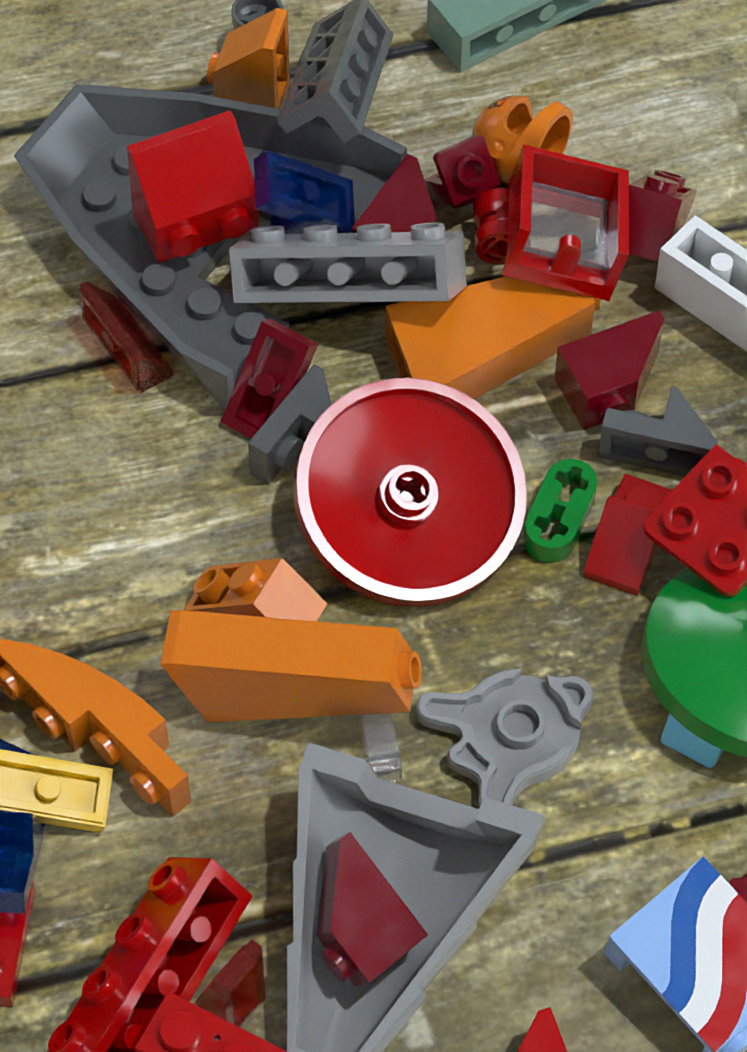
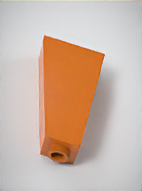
[385,276,600,399]
[160,610,422,723]

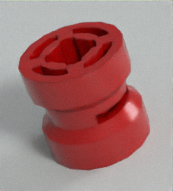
[473,188,530,265]

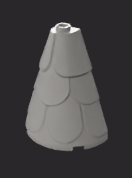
[287,742,545,1052]

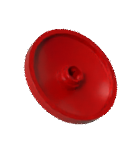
[293,378,527,607]

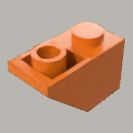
[184,558,327,621]

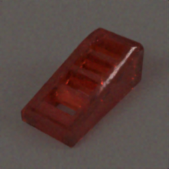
[193,939,266,1028]

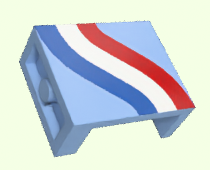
[604,856,747,1052]

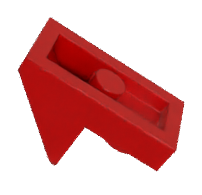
[583,474,672,596]

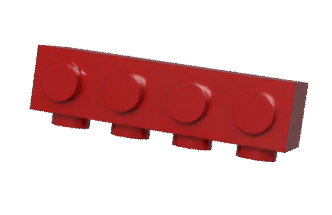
[47,857,253,1052]

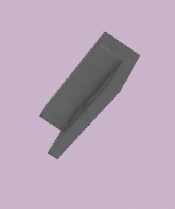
[277,0,394,143]

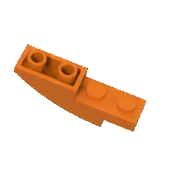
[0,639,191,817]

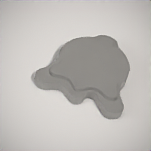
[416,669,594,808]

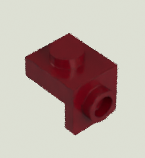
[424,135,501,208]

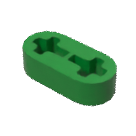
[523,458,598,563]

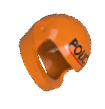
[472,95,573,184]

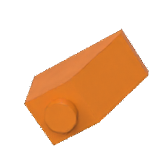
[207,8,290,109]

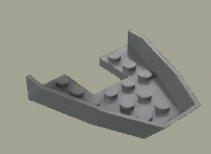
[14,84,407,410]

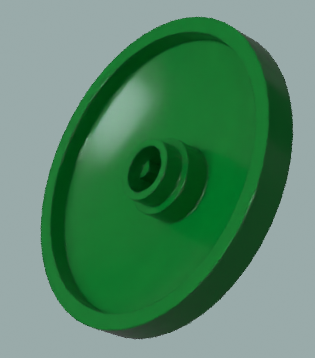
[641,569,747,758]

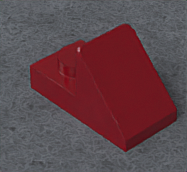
[221,319,318,439]

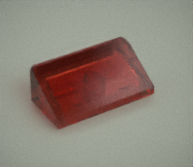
[79,281,174,393]

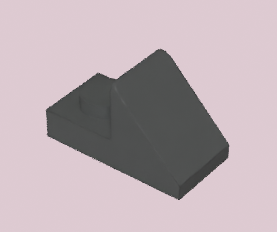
[248,364,332,485]
[598,385,717,476]

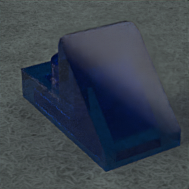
[254,150,355,234]
[0,811,44,913]

